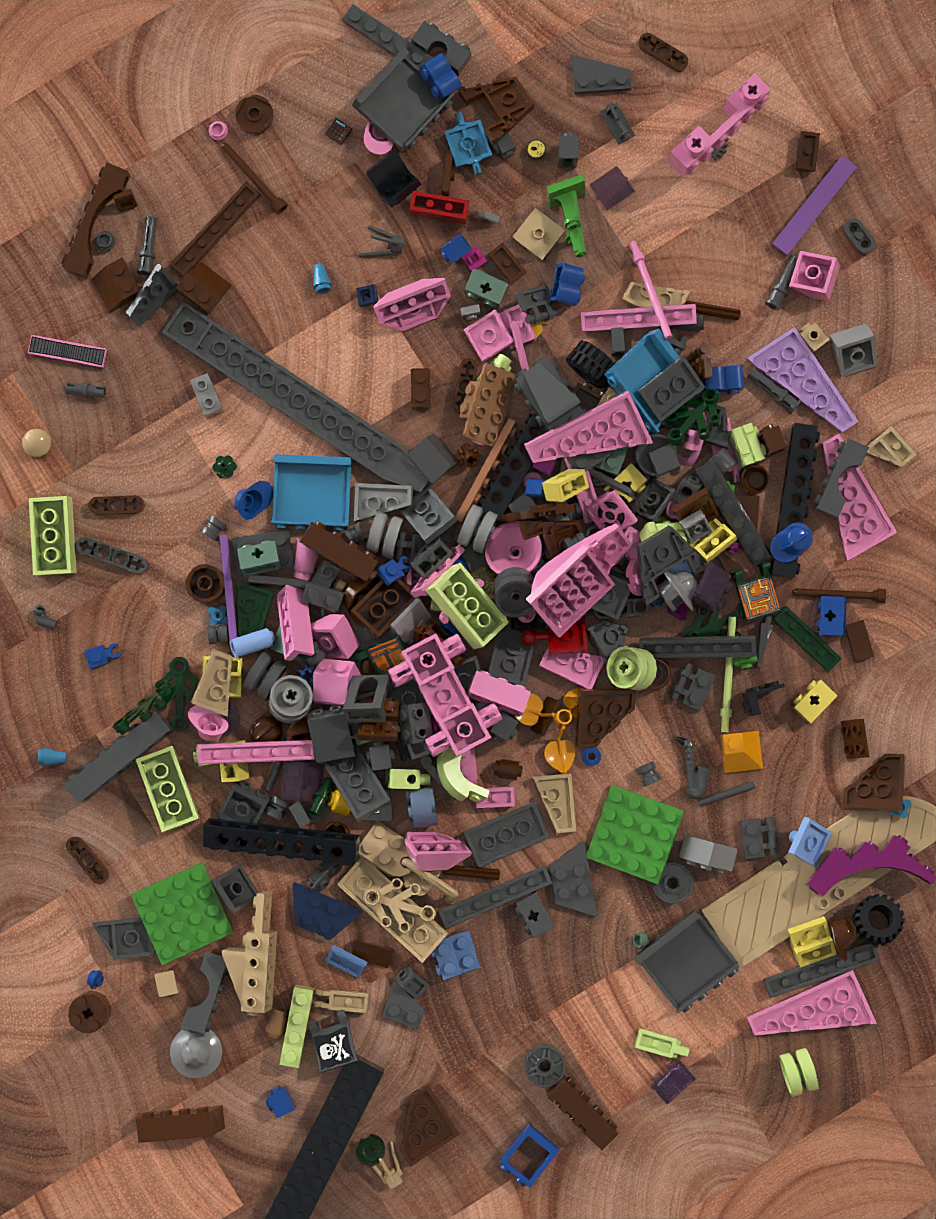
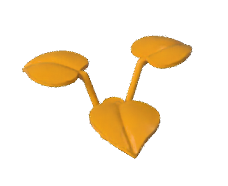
[514,688,584,774]

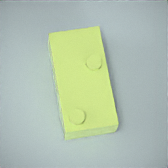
[29,496,77,576]
[425,563,509,649]
[136,746,200,833]

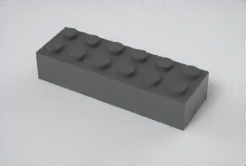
[64,711,174,804]

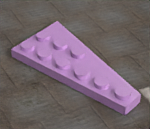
[746,327,859,433]

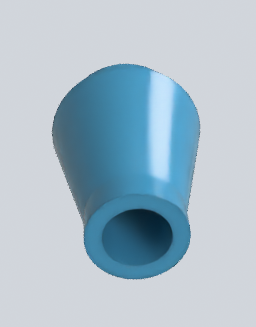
[313,264,332,294]
[38,748,66,766]

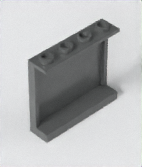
[352,47,455,152]
[634,908,739,1014]

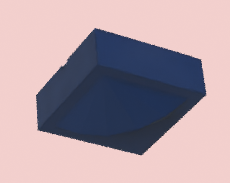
[356,284,379,307]

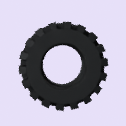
[566,340,615,389]
[852,894,905,947]

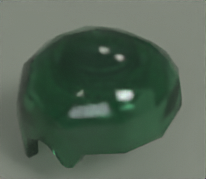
[356,1134,386,1166]

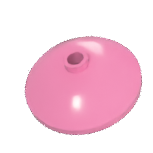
[485,522,542,574]

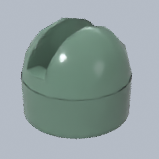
[633,932,650,948]

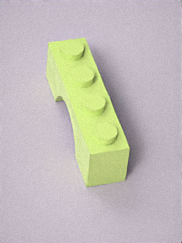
[279,985,315,1068]

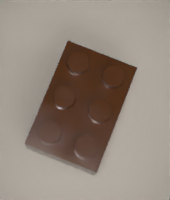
[349,579,418,641]

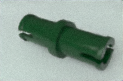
[308,778,335,817]

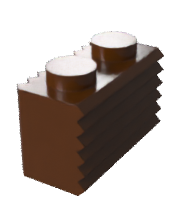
[411,368,431,410]
[758,424,787,458]

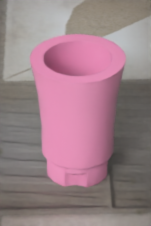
[293,539,319,581]

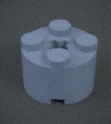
[406,787,438,829]

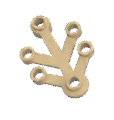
[363,878,436,933]

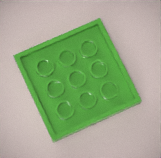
[586,785,685,884]
[131,862,233,965]

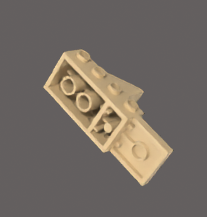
[222,891,277,1016]

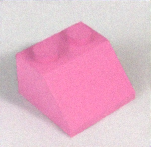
[789,251,840,301]
[311,614,360,659]
[313,659,361,706]

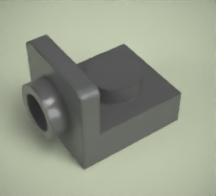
[396,966,430,1000]

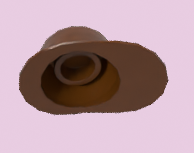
[342,577,380,613]
[249,710,291,742]
[829,917,857,961]

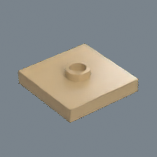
[512,208,565,261]

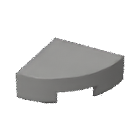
[472,210,500,224]

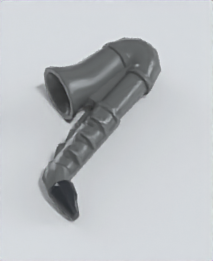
[675,736,714,799]

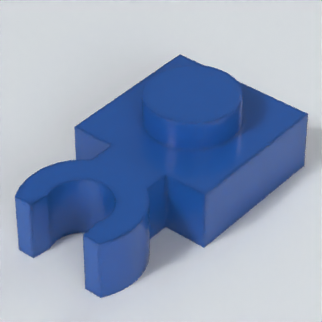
[377,556,412,586]
[85,644,121,669]

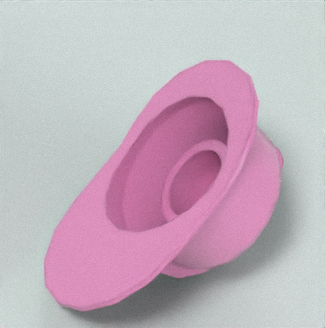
[364,121,393,155]
[188,705,228,743]

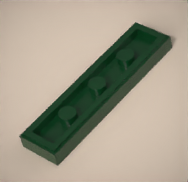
[772,606,842,673]

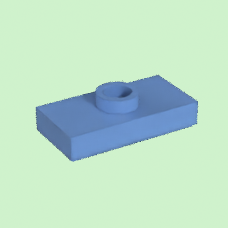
[325,945,367,979]

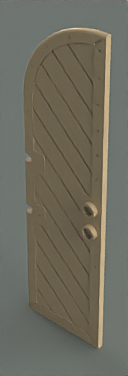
[701,795,936,969]

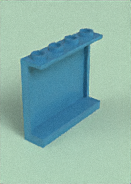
[604,329,703,434]
[271,454,352,531]

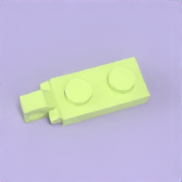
[634,1028,690,1058]

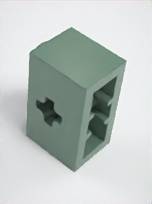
[464,269,509,308]
[237,540,282,577]

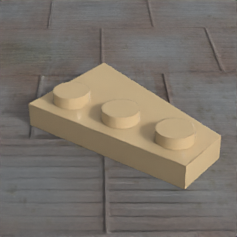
[622,282,690,326]
[191,649,232,717]
[533,773,576,833]

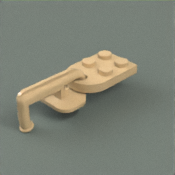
[359,821,458,904]

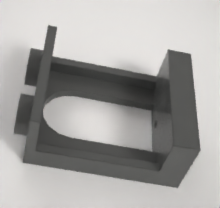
[343,674,394,723]

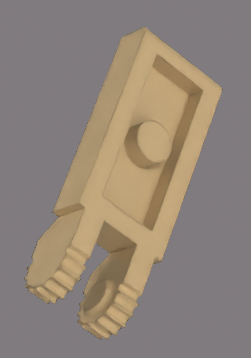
[314,989,369,1013]

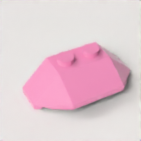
[373,278,451,331]
[405,832,472,871]

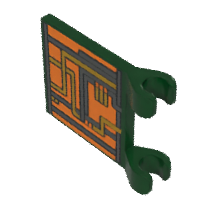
[731,561,781,621]
[353,636,406,680]

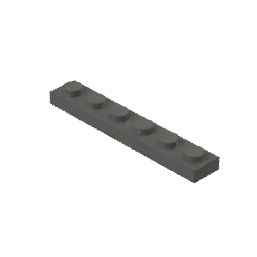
[342,4,433,68]
[695,459,772,566]
[639,636,757,658]
[438,865,552,929]
[763,943,880,998]

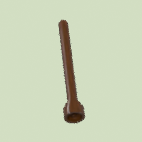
[222,143,288,215]
[792,588,886,604]

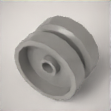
[457,504,499,554]
[366,512,403,559]
[268,675,313,724]

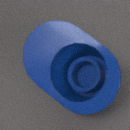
[232,481,274,520]
[770,523,813,562]

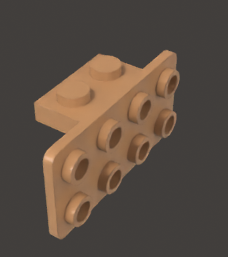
[459,364,517,447]

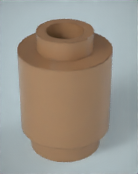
[265,1008,288,1039]

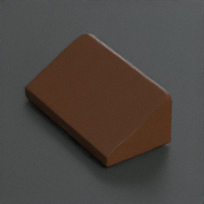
[531,696,560,736]
[352,939,393,968]

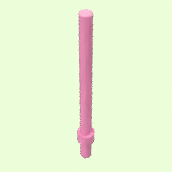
[629,241,673,340]

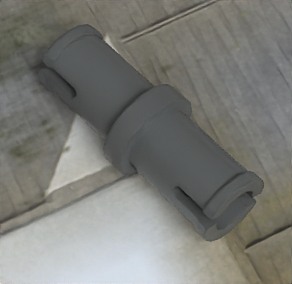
[66,382,106,398]

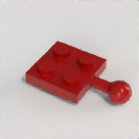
[521,615,588,655]

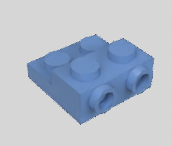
[431,930,480,980]

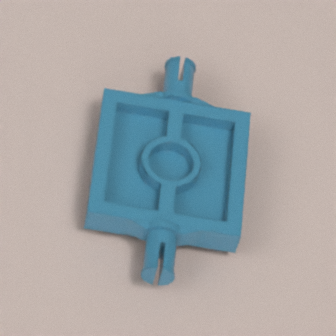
[444,112,492,176]

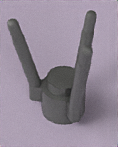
[358,225,404,257]

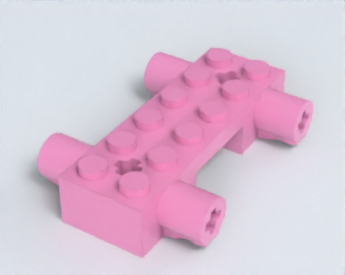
[668,73,771,178]
[388,633,503,757]

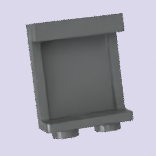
[307,706,356,763]

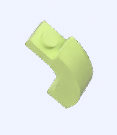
[437,749,490,802]

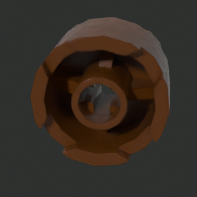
[186,564,225,604]
[68,991,111,1033]

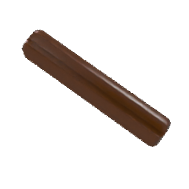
[685,301,741,320]
[443,865,500,880]

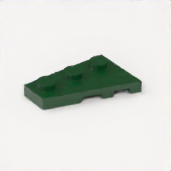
[237,582,274,637]

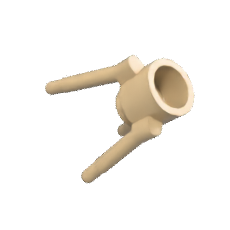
[360,1141,403,1189]

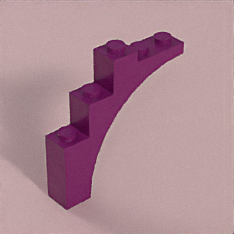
[805,835,936,897]

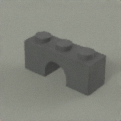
[411,21,471,76]

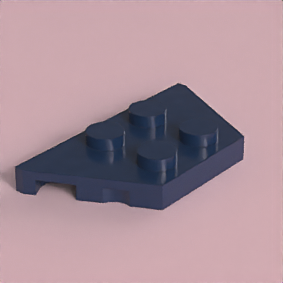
[293,882,362,940]

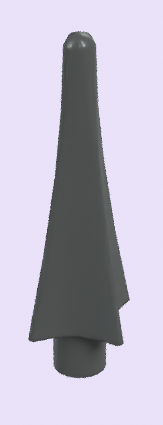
[756,616,774,668]

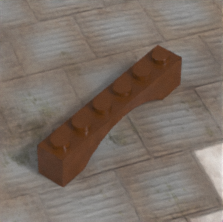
[62,163,131,279]

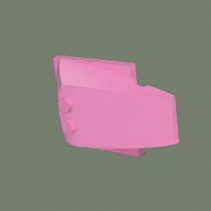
[526,524,632,638]

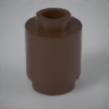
[494,759,523,781]

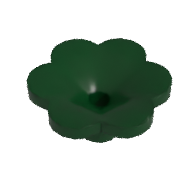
[213,455,237,478]

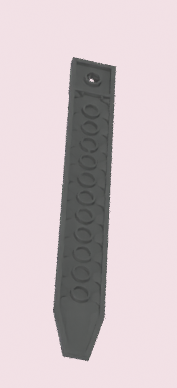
[162,301,428,493]

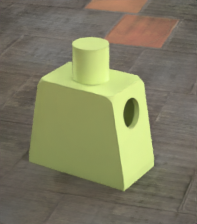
[385,768,430,789]

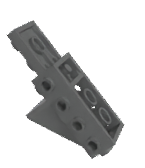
[514,358,611,472]

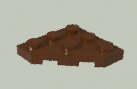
[575,689,636,747]
[843,754,906,811]
[400,1084,460,1167]

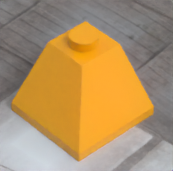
[720,731,763,773]

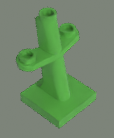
[546,174,587,258]

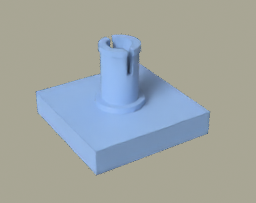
[789,817,832,867]

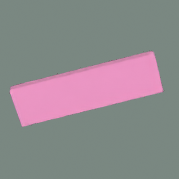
[277,585,314,661]

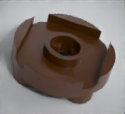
[235,95,274,135]

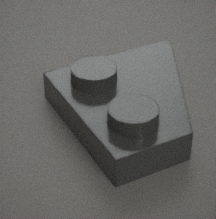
[382,980,425,1029]

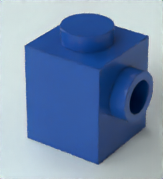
[441,232,472,264]
[266,1085,296,1118]

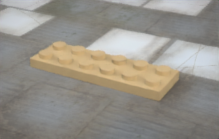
[337,857,449,963]

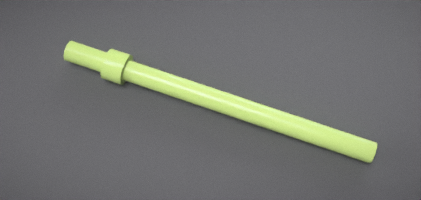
[720,617,736,732]

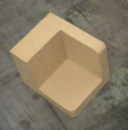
[154,970,181,997]

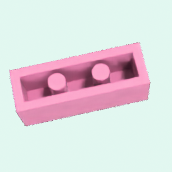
[466,670,531,717]

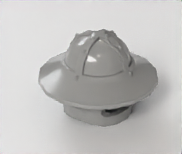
[657,571,698,612]
[170,1030,223,1079]

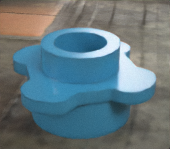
[208,605,228,625]
[889,800,911,818]

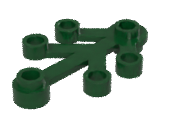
[666,389,721,446]
[683,596,745,637]
[155,657,200,732]
[112,680,173,735]

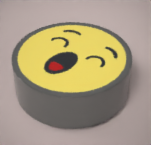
[527,140,546,160]

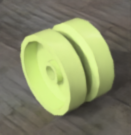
[607,646,657,691]
[779,1048,819,1097]

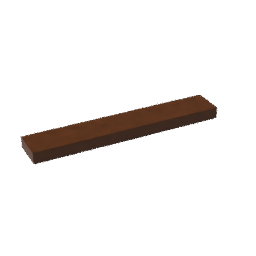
[170,182,261,278]

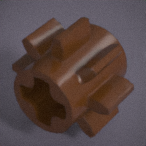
[455,443,480,467]

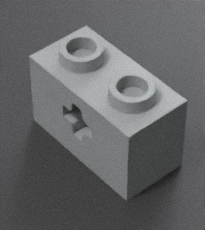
[190,373,224,419]

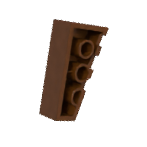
[299,521,378,582]
[546,1075,618,1151]
[136,1105,225,1143]

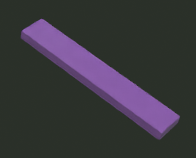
[772,156,857,256]
[220,535,238,651]

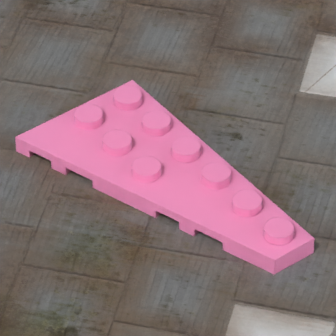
[524,391,653,463]
[821,434,897,562]
[746,970,877,1035]

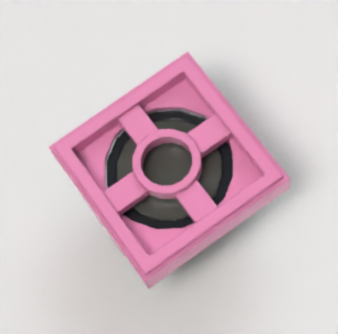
[585,490,638,531]

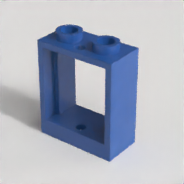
[499,1123,559,1187]

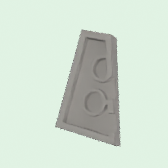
[354,483,413,521]

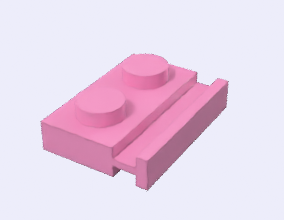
[498,304,537,349]

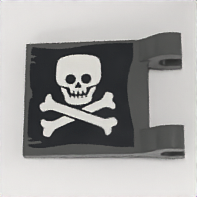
[308,1010,358,1073]

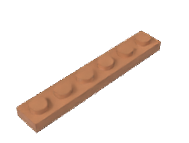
[456,418,518,525]

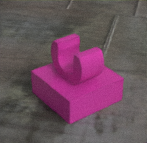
[461,246,487,273]

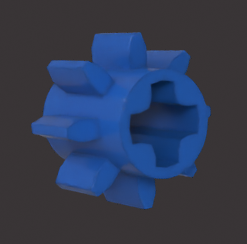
[298,664,316,688]

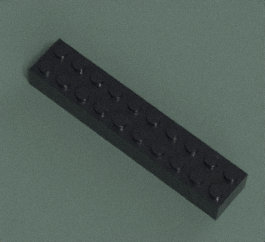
[265,1054,385,1219]

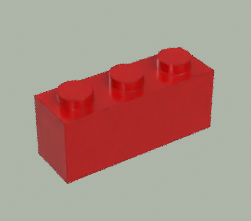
[409,191,469,224]

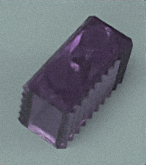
[650,1059,696,1105]

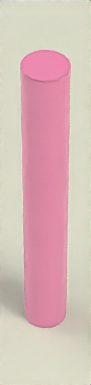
[510,321,529,371]

